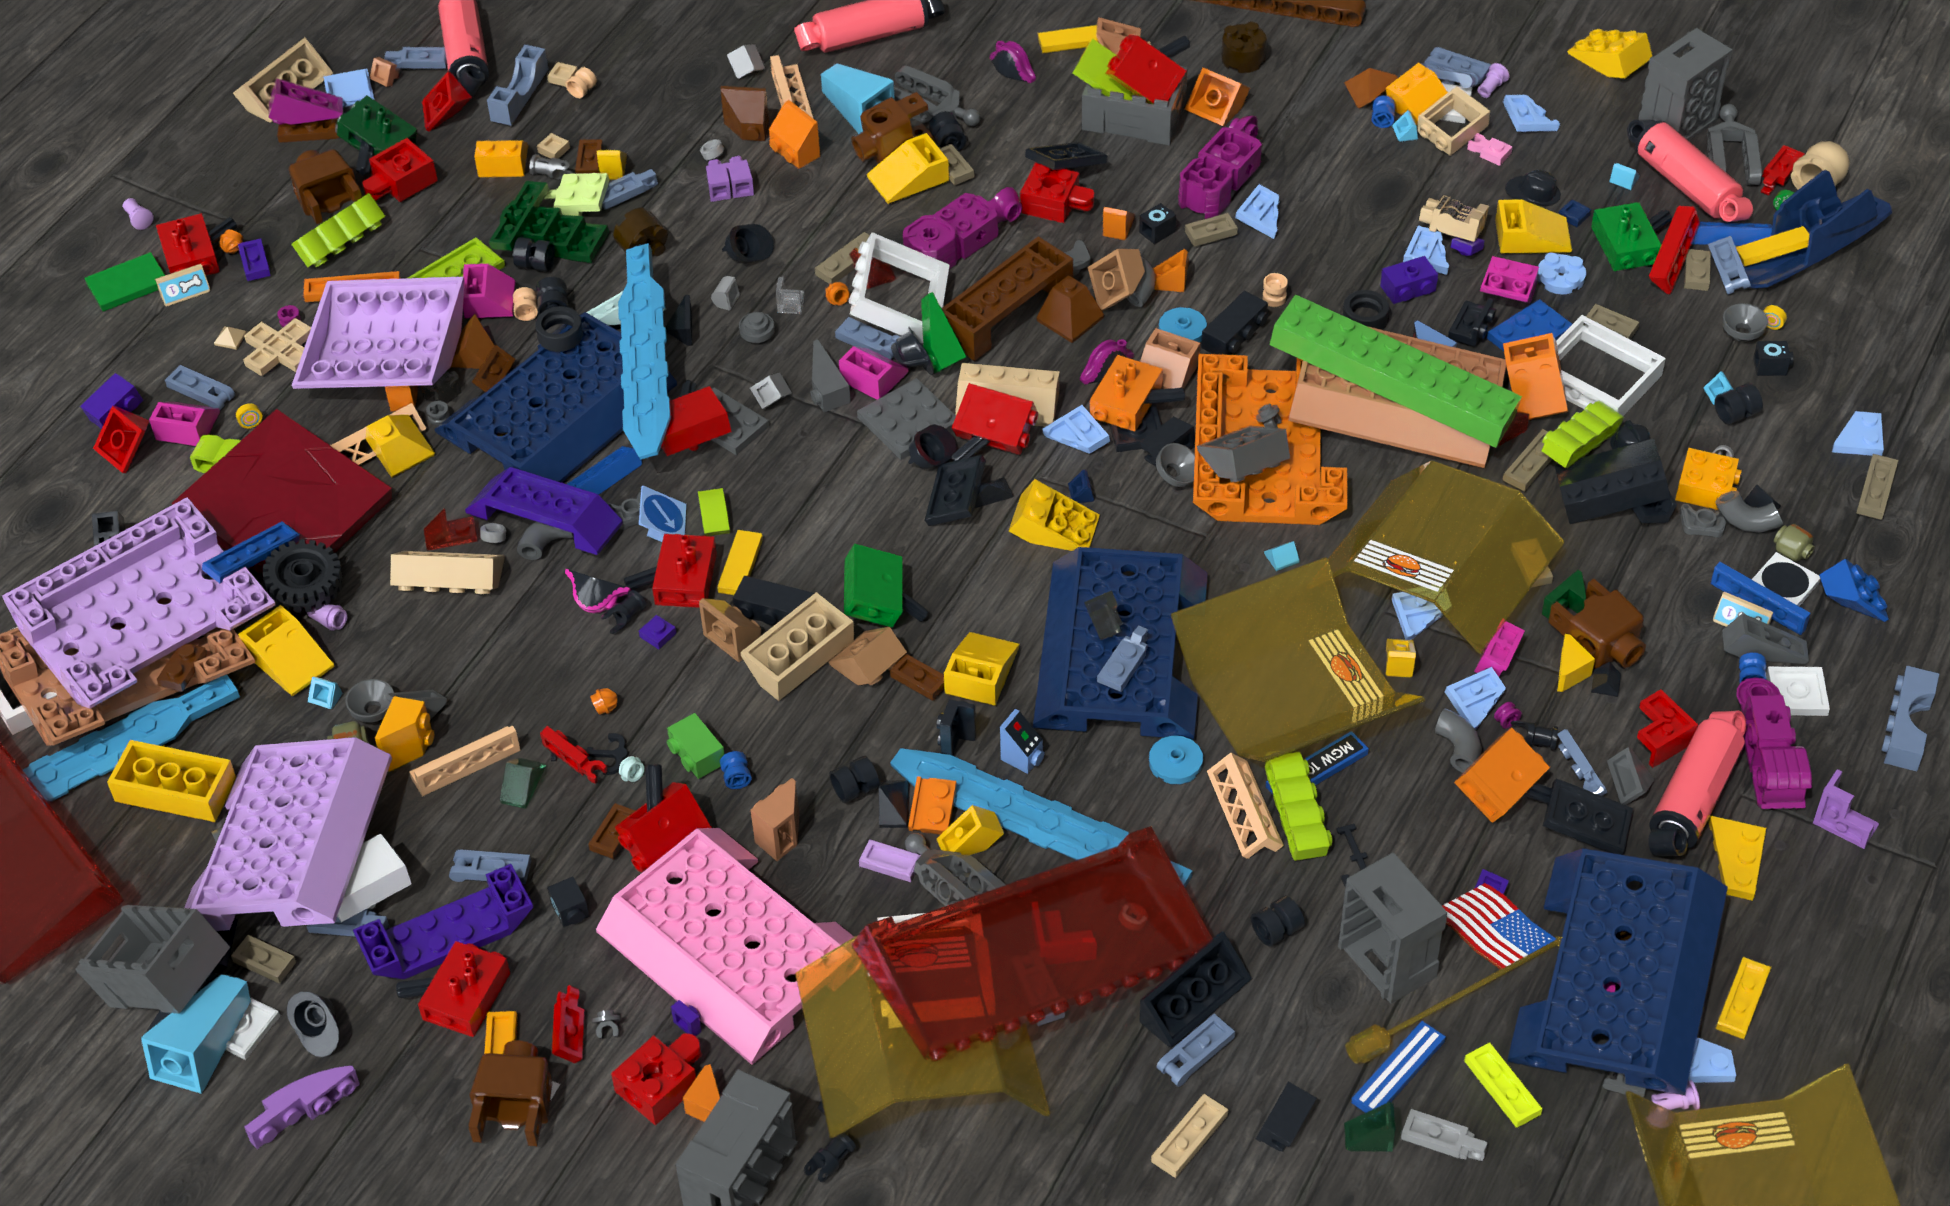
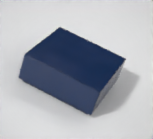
[1558,199,1591,227]

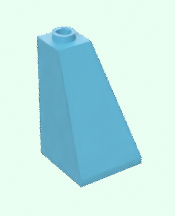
[821,63,895,133]
[141,974,251,1093]

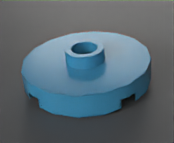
[1159,307,1207,342]
[1149,736,1203,784]

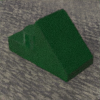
[1542,570,1586,619]

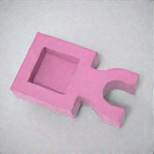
[1468,133,1512,166]

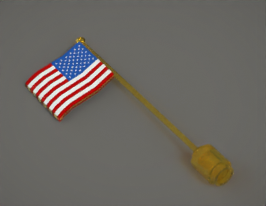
[1345,883,1562,1064]

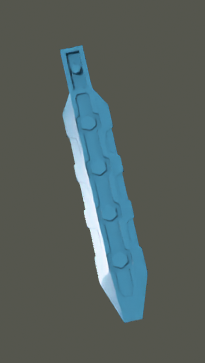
[618,243,671,460]
[0,674,240,827]
[890,748,1192,897]

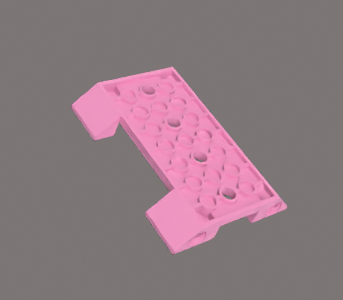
[596,828,876,1065]

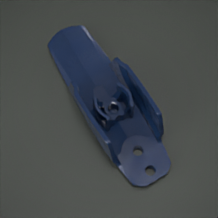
[1738,170,1892,288]

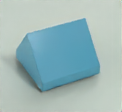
[1392,110,1418,141]
[1610,163,1640,190]
[1704,371,1734,405]
[1264,541,1299,571]
[308,676,343,709]

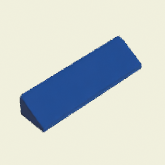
[1692,222,1772,246]
[567,446,642,495]

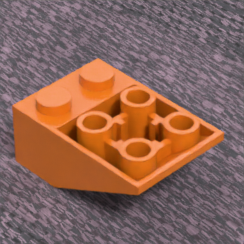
[1503,333,1568,422]

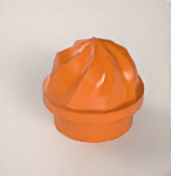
[220,230,243,254]
[826,282,849,305]
[590,688,617,715]

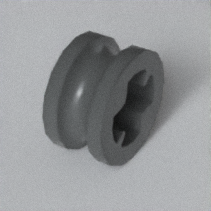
[426,401,450,425]

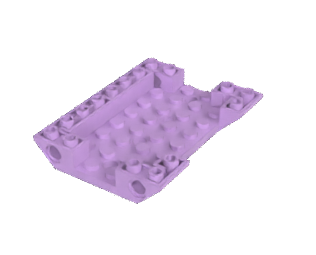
[2,498,275,709]
[184,737,392,931]

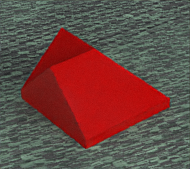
[422,72,472,131]
[93,406,149,473]

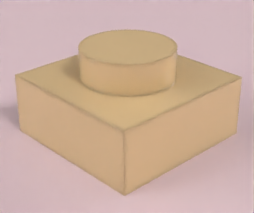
[548,62,578,87]
[537,133,570,159]

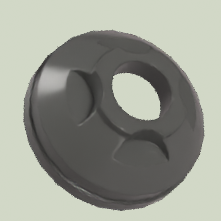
[1722,303,1768,341]
[1156,443,1195,487]
[346,679,394,722]

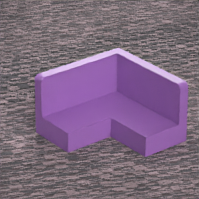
[1813,769,1879,849]

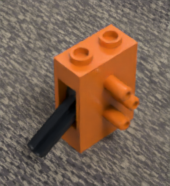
[1090,355,1185,431]

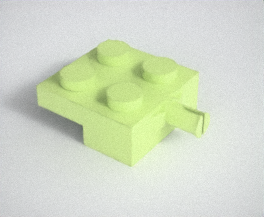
[544,173,609,216]

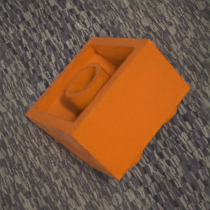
[1185,68,1250,126]
[769,100,820,169]

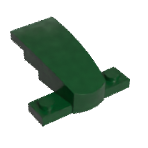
[489,181,609,263]

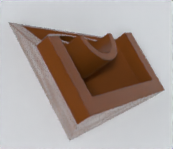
[1344,68,1398,108]
[451,314,495,369]

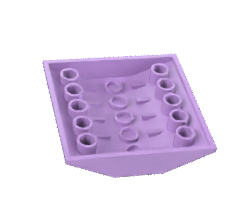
[292,277,465,389]

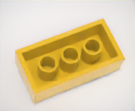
[107,740,236,822]

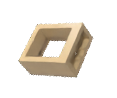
[1417,86,1490,156]

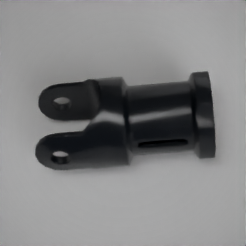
[601,590,647,634]
[1510,721,1558,751]
[804,1130,856,1183]

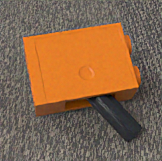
[1454,727,1551,823]

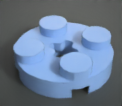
[1537,253,1586,294]

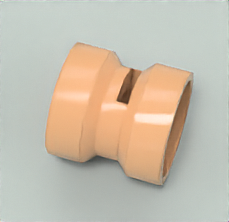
[566,67,597,98]
[1263,273,1287,307]
[513,287,538,321]

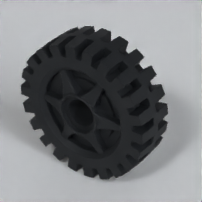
[263,539,342,613]

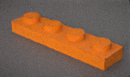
[303,271,401,302]

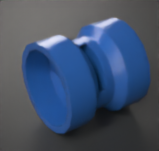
[1372,96,1395,128]
[1739,653,1767,683]
[720,751,752,789]

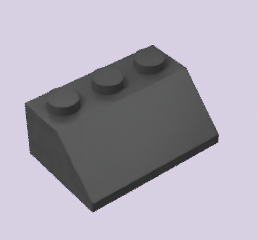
[1197,425,1290,482]

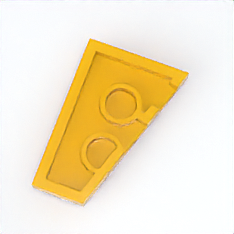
[1709,816,1766,901]

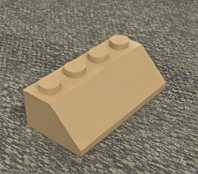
[233,38,333,122]
[955,363,1059,427]
[390,551,504,594]
[741,592,854,701]

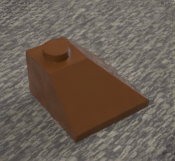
[720,86,769,141]
[1036,275,1104,343]

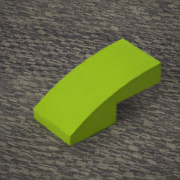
[698,488,730,536]

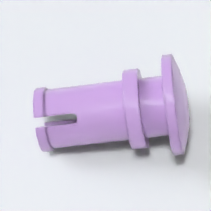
[1477,63,1509,98]
[123,198,153,230]
[1652,1080,1700,1114]

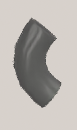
[1127,256,1156,307]
[1715,491,1784,533]
[517,521,574,560]
[1435,708,1482,773]

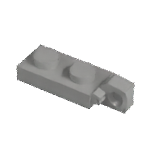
[1401,1109,1487,1161]

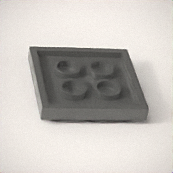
[857,378,956,460]

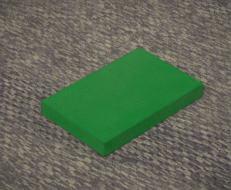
[84,252,165,312]

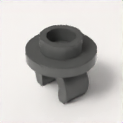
[1256,404,1282,428]
[592,1010,621,1039]

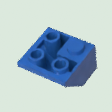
[1819,559,1889,622]

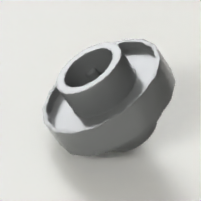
[739,312,775,343]

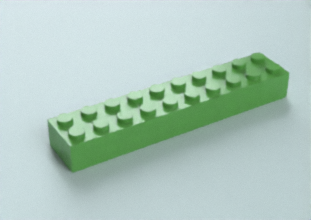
[1270,295,1522,448]

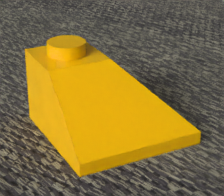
[365,415,435,478]

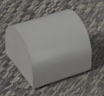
[711,276,740,310]

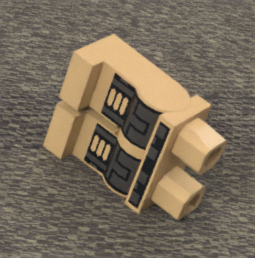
[1419,196,1489,242]

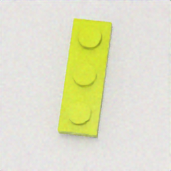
[1464,1043,1542,1128]

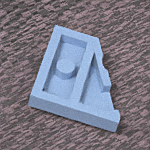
[1503,95,1560,132]
[1235,184,1279,239]
[1403,226,1449,275]
[1043,405,1110,454]
[1832,411,1884,456]
[1392,585,1450,640]
[1445,667,1506,730]
[1689,1037,1736,1083]

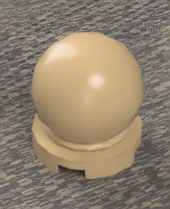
[1791,141,1850,190]

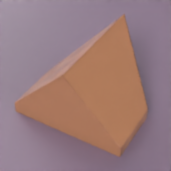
[1096,18,1141,55]

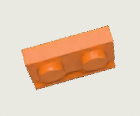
[908,776,957,835]

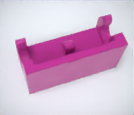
[1474,619,1525,677]

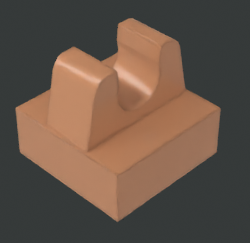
[370,57,399,87]

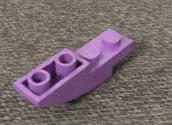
[245,1066,360,1149]

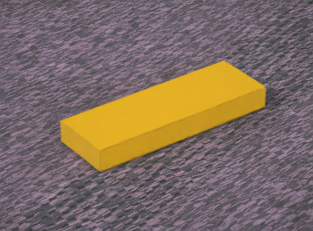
[1038,25,1098,53]
[1736,226,1810,267]
[718,530,763,595]
[1716,957,1771,1039]

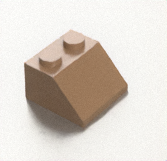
[1088,249,1145,312]
[699,598,761,662]
[828,627,907,686]

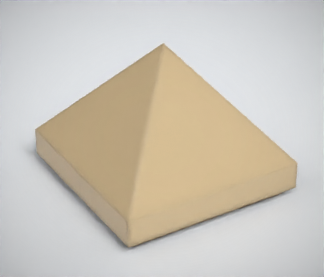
[214,326,247,350]

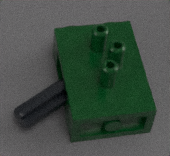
[337,95,417,176]

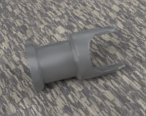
[529,154,572,179]

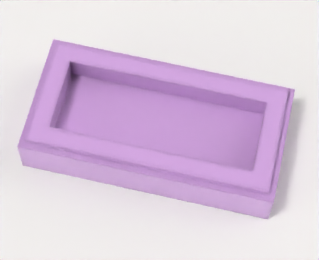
[859,839,921,882]

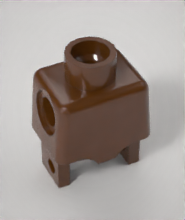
[851,92,934,164]
[289,149,362,224]
[1548,579,1646,669]
[468,1040,552,1146]

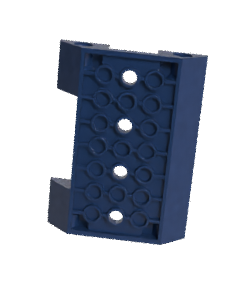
[435,312,677,483]
[1033,547,1208,740]
[1508,848,1728,1096]

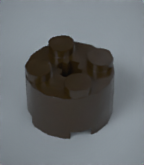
[1221,22,1267,73]
[613,207,668,256]

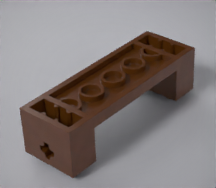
[941,236,1073,361]

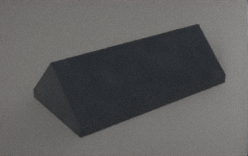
[1139,932,1252,1047]

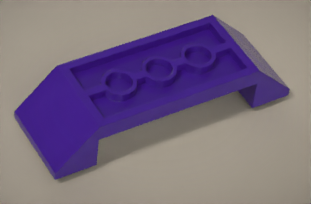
[465,467,623,555]
[353,864,533,979]

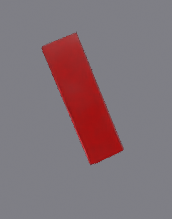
[1649,206,1700,294]

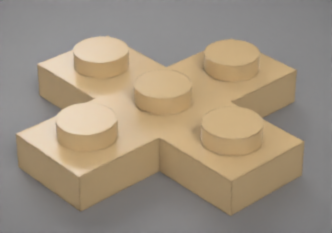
[243,318,311,376]

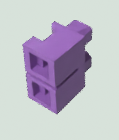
[706,156,754,202]

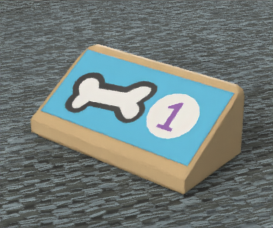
[155,264,210,306]
[1713,592,1773,627]

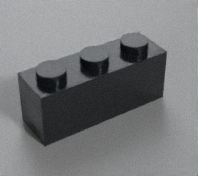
[1201,290,1269,355]
[733,575,815,625]

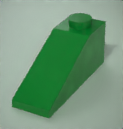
[921,292,966,374]

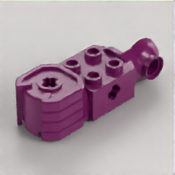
[1178,116,1262,219]
[903,187,1022,269]
[1736,678,1812,809]

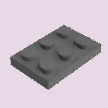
[711,388,769,455]

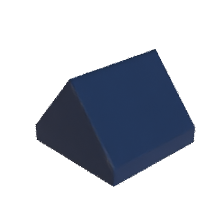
[1068,469,1094,503]

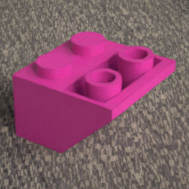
[1480,256,1539,303]
[463,263,515,318]
[839,346,908,400]
[149,402,220,446]

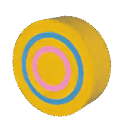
[1763,305,1787,330]
[236,403,262,429]

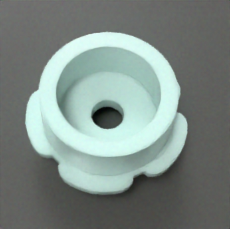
[619,756,644,782]

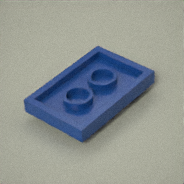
[1487,299,1572,351]

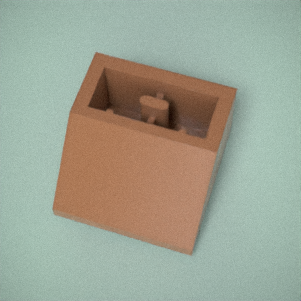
[1140,328,1200,389]
[751,778,799,861]

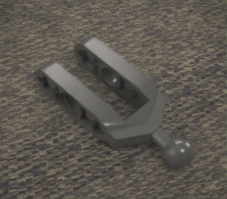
[894,65,981,126]
[1707,104,1761,185]
[905,833,1012,918]

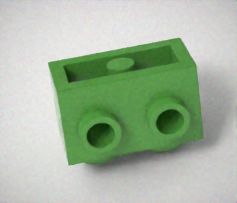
[667,713,724,779]

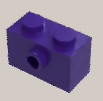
[1380,256,1438,304]
[80,373,143,429]

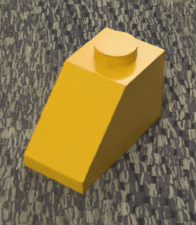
[937,805,1004,855]

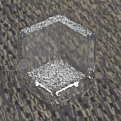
[776,277,804,314]

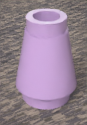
[307,604,347,630]

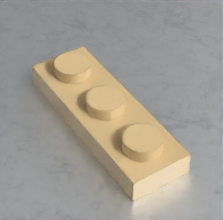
[1151,1094,1228,1178]

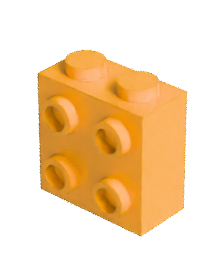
[1675,448,1742,510]

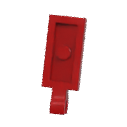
[1761,145,1805,195]
[540,726,607,784]
[552,985,584,1063]

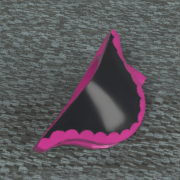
[565,569,631,613]

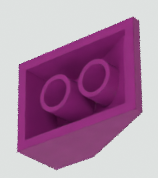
[268,78,343,125]

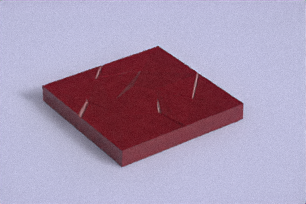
[172,409,392,577]

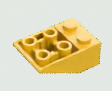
[1568,29,1652,78]
[867,133,949,204]
[1495,200,1572,253]
[1008,479,1100,551]
[238,605,334,697]
[944,632,1020,705]

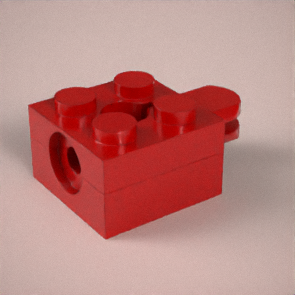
[363,138,437,202]
[1020,163,1094,223]
[611,1033,701,1126]

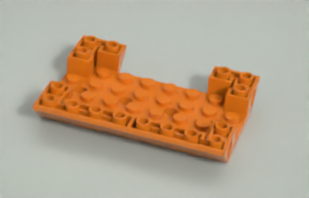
[1193,354,1347,525]

